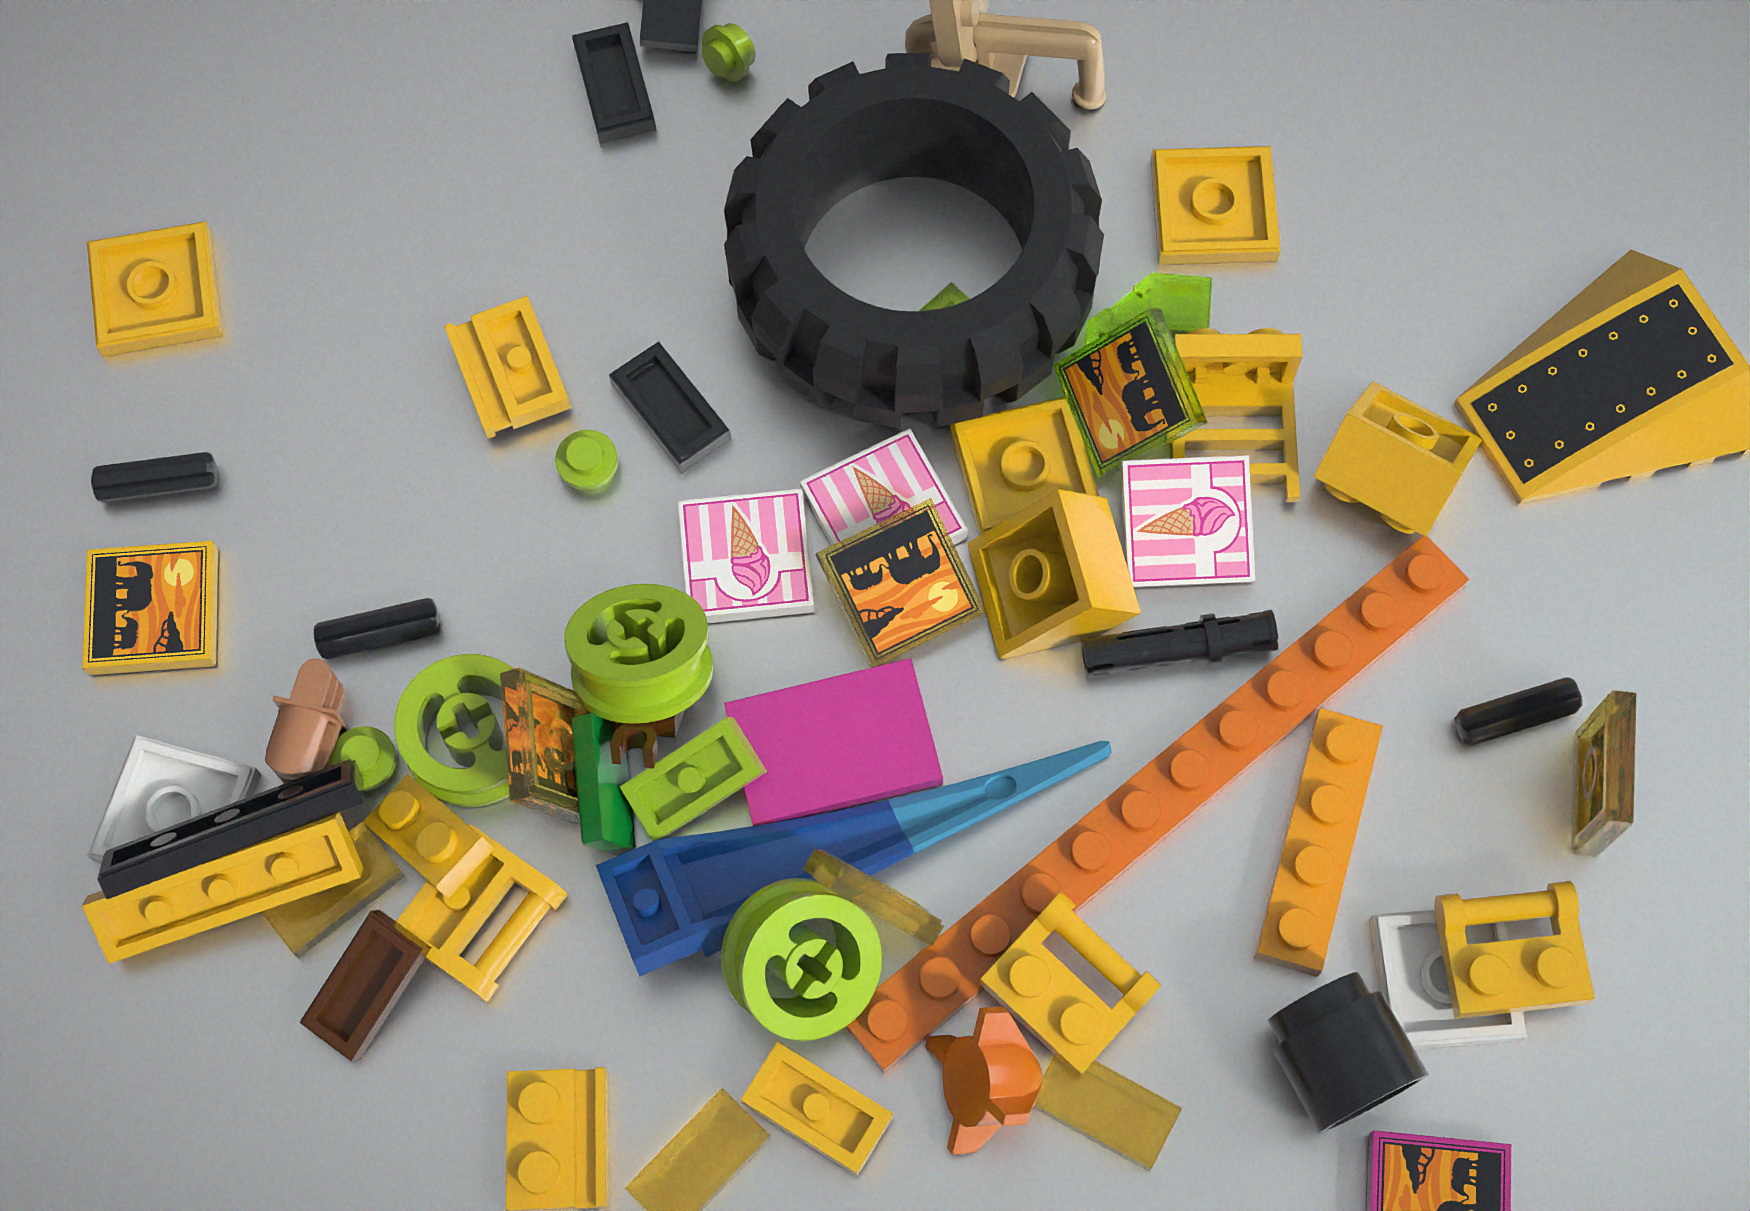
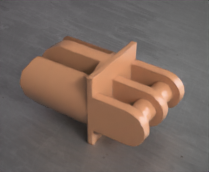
[265,659,350,784]

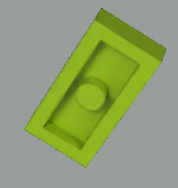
[620,716,767,841]

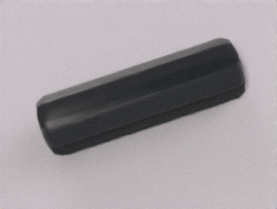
[91,452,218,502]
[313,598,441,659]
[1454,677,1583,746]

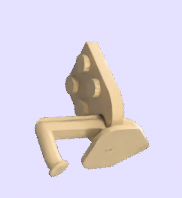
[905,0,1106,109]

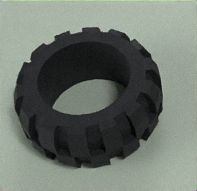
[724,52,1104,429]

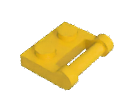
[396,824,568,1003]
[1434,881,1595,1019]
[978,892,1162,1076]

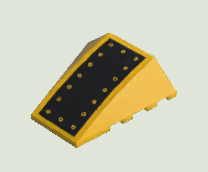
[1454,249,1750,504]

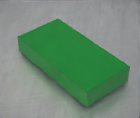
[571,713,636,856]

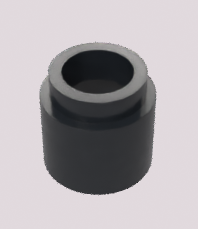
[1268,972,1429,1134]

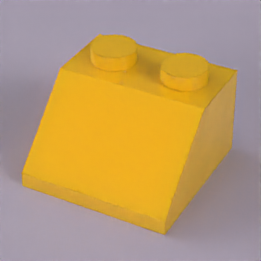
[1313,381,1482,537]
[967,489,1141,659]

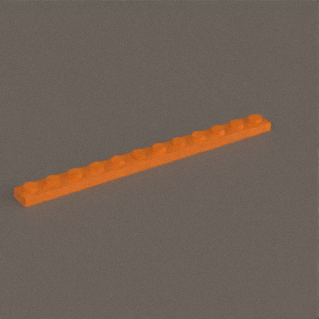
[845,536,1470,1074]

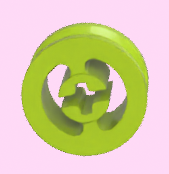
[564,584,713,724]
[394,654,534,807]
[721,878,882,1041]

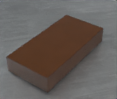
[299,910,432,1061]

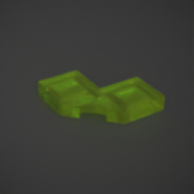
[1084,272,1212,356]

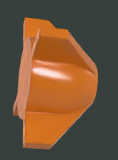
[925,1006,1043,1154]

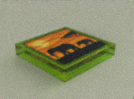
[1053,308,1208,477]

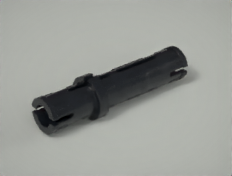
[1081,610,1278,678]

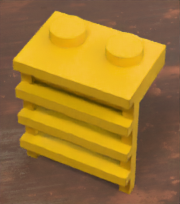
[1167,328,1303,502]

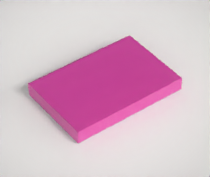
[724,658,943,826]

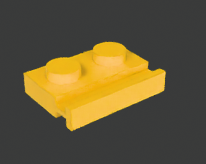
[444,295,571,439]
[506,1067,609,1211]

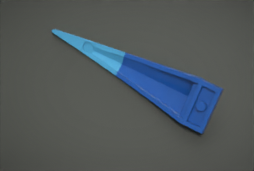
[595,740,1112,977]

